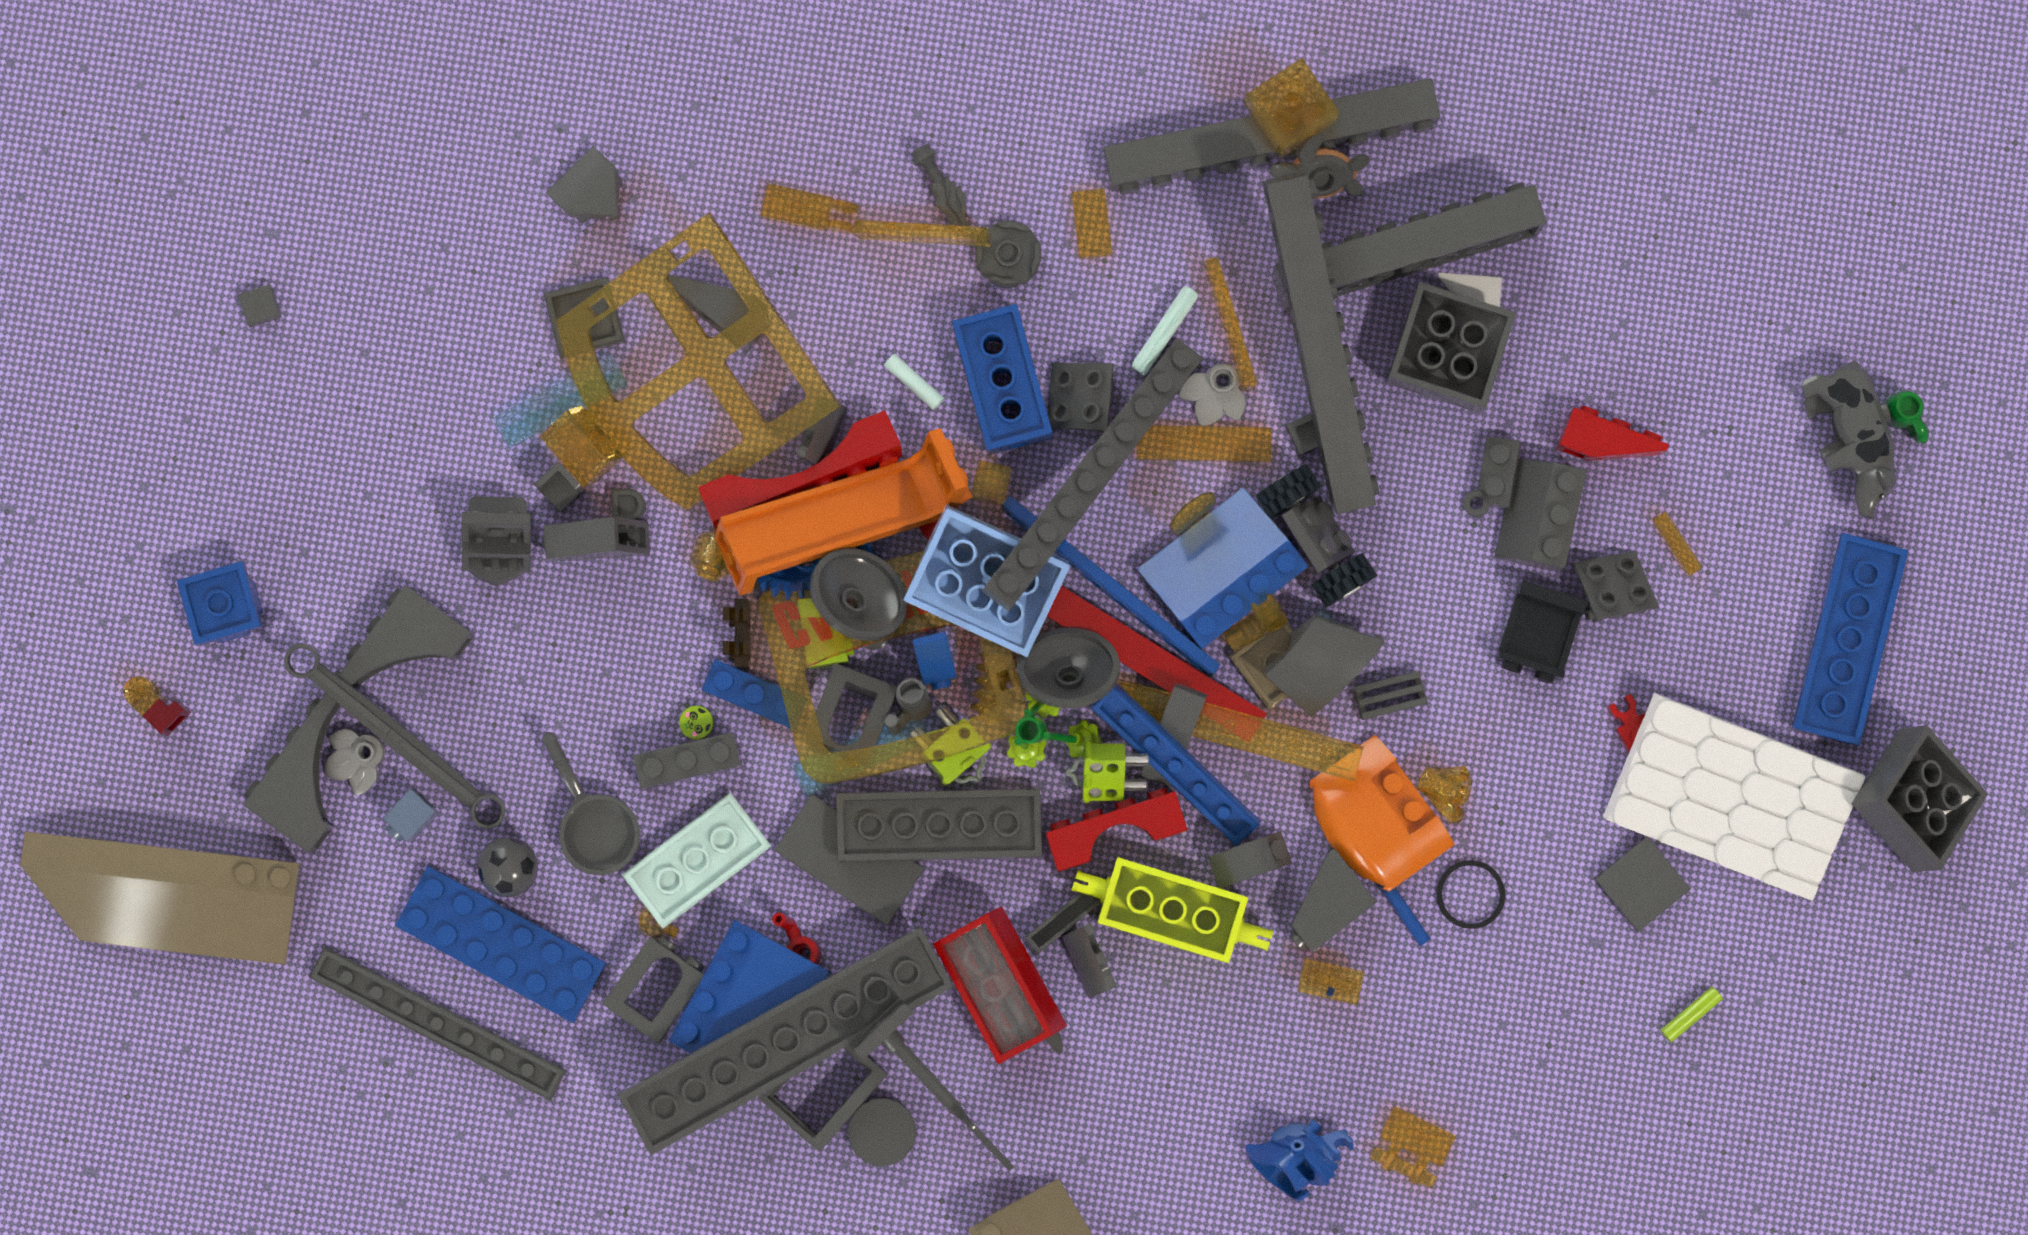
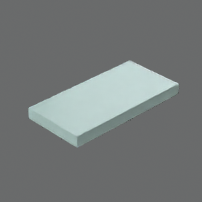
[622,793,771,929]

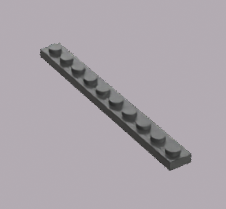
[982,338,1203,612]

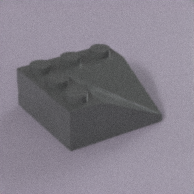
[1385,282,1516,414]
[1851,725,1988,872]

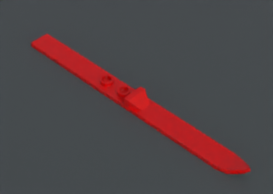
[919,520,1267,742]

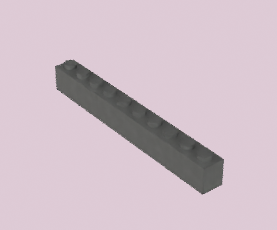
[1103,78,1440,195]
[1262,172,1379,514]

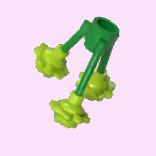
[1007,692,1102,768]

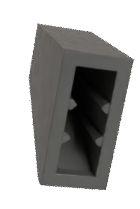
[542,517,650,561]
[1289,848,1377,953]

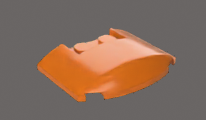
[1309,735,1455,892]

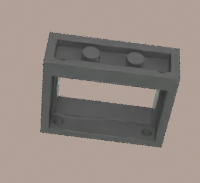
[758,1045,889,1152]

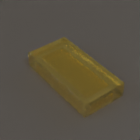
[1071,188,1112,260]

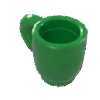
[1885,391,1929,444]

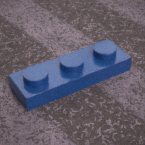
[701,659,808,731]

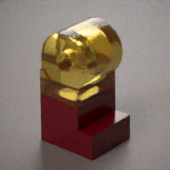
[123,676,191,736]

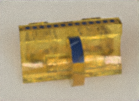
[1297,958,1365,1005]

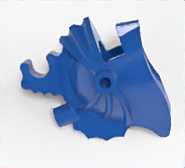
[1245,1120,1354,1202]

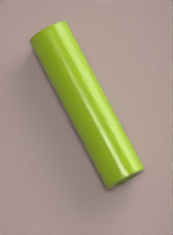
[1660,986,1723,1043]

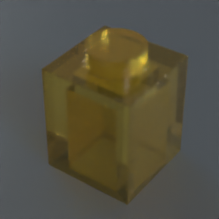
[971,460,1012,505]

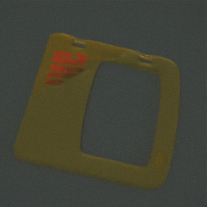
[759,550,1026,784]

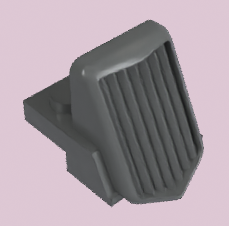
[461,496,531,586]

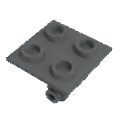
[1048,363,1114,433]
[1573,551,1659,622]

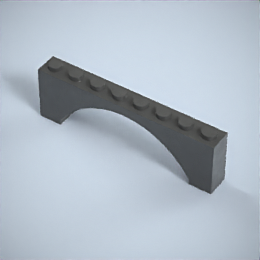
[243,585,475,854]

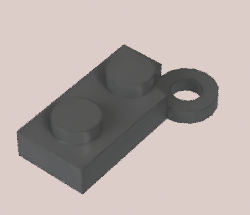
[1463,437,1521,517]

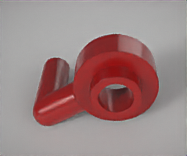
[772,912,822,965]

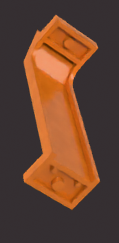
[714,428,973,596]

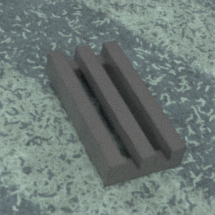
[1353,670,1428,720]

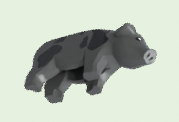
[1801,361,1897,519]

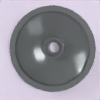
[810,548,907,641]
[1017,628,1120,708]

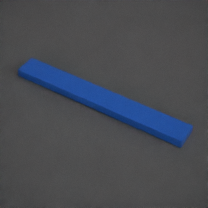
[1002,495,1220,677]

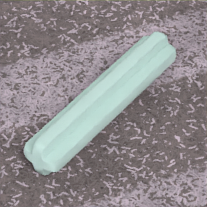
[1132,286,1198,376]

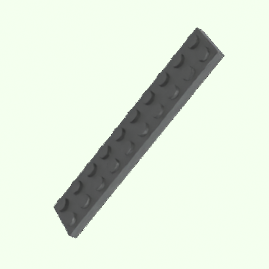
[617,926,953,1156]

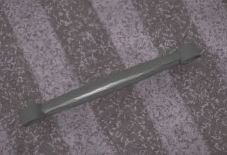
[284,643,506,829]

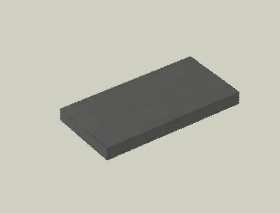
[774,794,925,926]

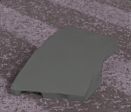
[1264,615,1384,717]

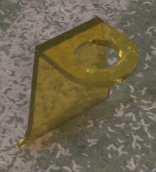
[1170,492,1216,535]

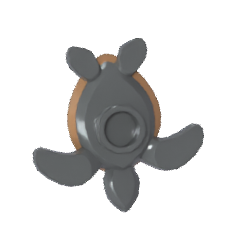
[1269,131,1370,199]

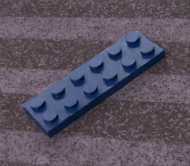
[1791,533,1909,746]
[395,866,607,1023]

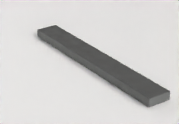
[309,947,567,1101]

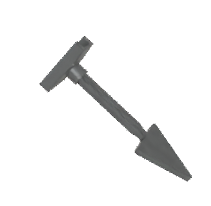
[849,998,1014,1171]

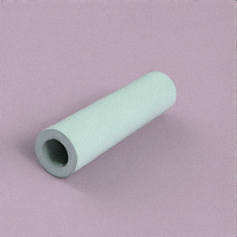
[884,354,945,411]

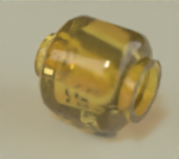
[690,529,730,581]

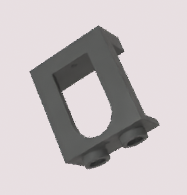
[805,663,898,769]
[602,935,705,1044]

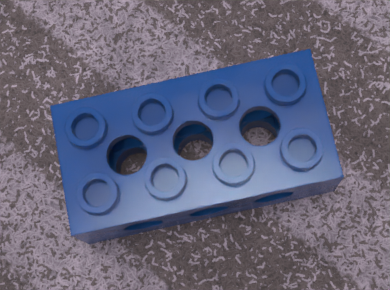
[952,304,1052,456]

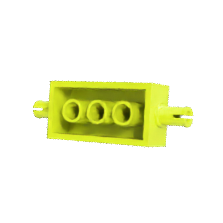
[1071,857,1273,963]

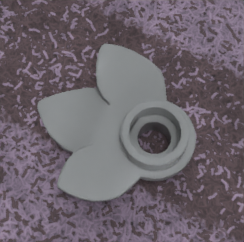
[1179,364,1246,427]
[324,729,385,796]

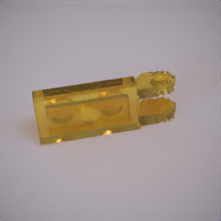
[761,184,859,234]

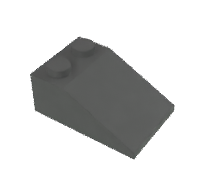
[664,275,772,354]

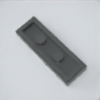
[1140,683,1207,788]

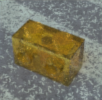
[540,406,624,488]

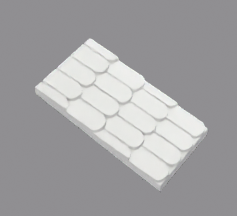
[1603,693,1866,901]

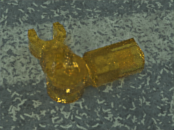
[1223,594,1288,653]

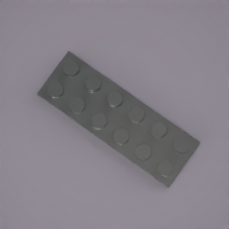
[836,789,1042,863]

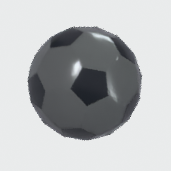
[478,837,538,897]

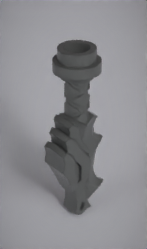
[911,144,973,234]

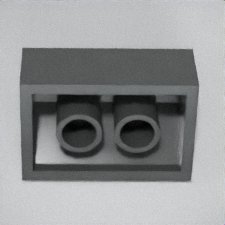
[1494,459,1587,573]

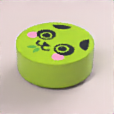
[679,706,714,740]

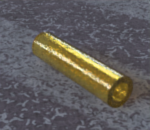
[1652,511,1703,576]

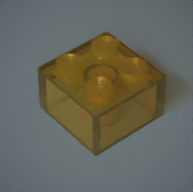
[1243,58,1340,158]

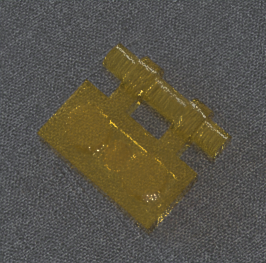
[1369,1105,1456,1188]

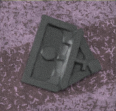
[546,146,623,223]

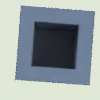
[382,788,440,842]

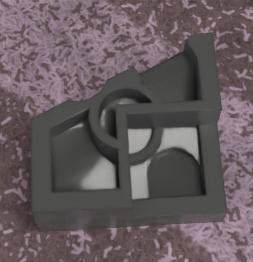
[797,395,847,466]
[1061,923,1117,999]

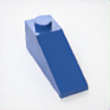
[912,631,957,691]

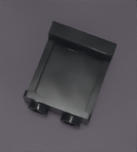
[1495,580,1588,684]

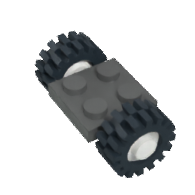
[1256,464,1377,607]

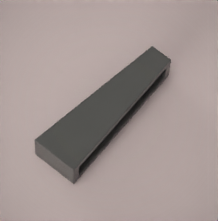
[1022,893,1101,956]

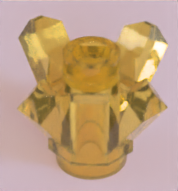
[1417,766,1473,823]

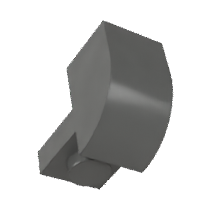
[1208,831,1292,889]

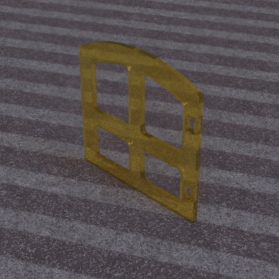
[556,213,841,510]

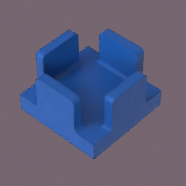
[177,561,263,646]

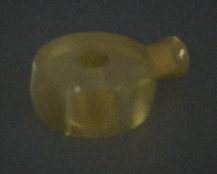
[638,908,680,938]

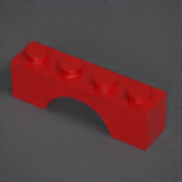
[1045,787,1188,872]

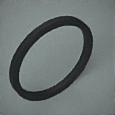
[1437,860,1505,929]

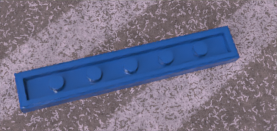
[1090,683,1261,846]

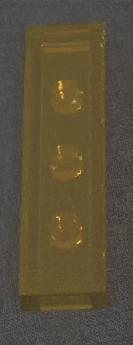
[854,220,992,247]
[1203,257,1257,393]
[1136,426,1271,462]

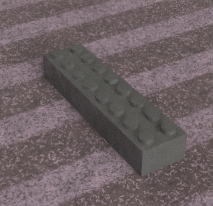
[1271,183,1547,313]

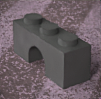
[633,732,743,790]

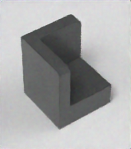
[534,462,586,514]

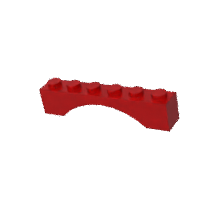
[698,410,903,532]

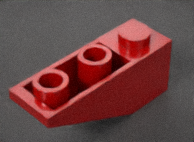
[1556,406,1669,461]

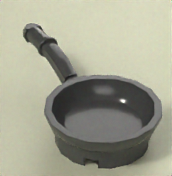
[542,732,640,876]

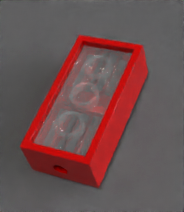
[933,906,1067,1064]

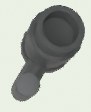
[884,678,932,736]

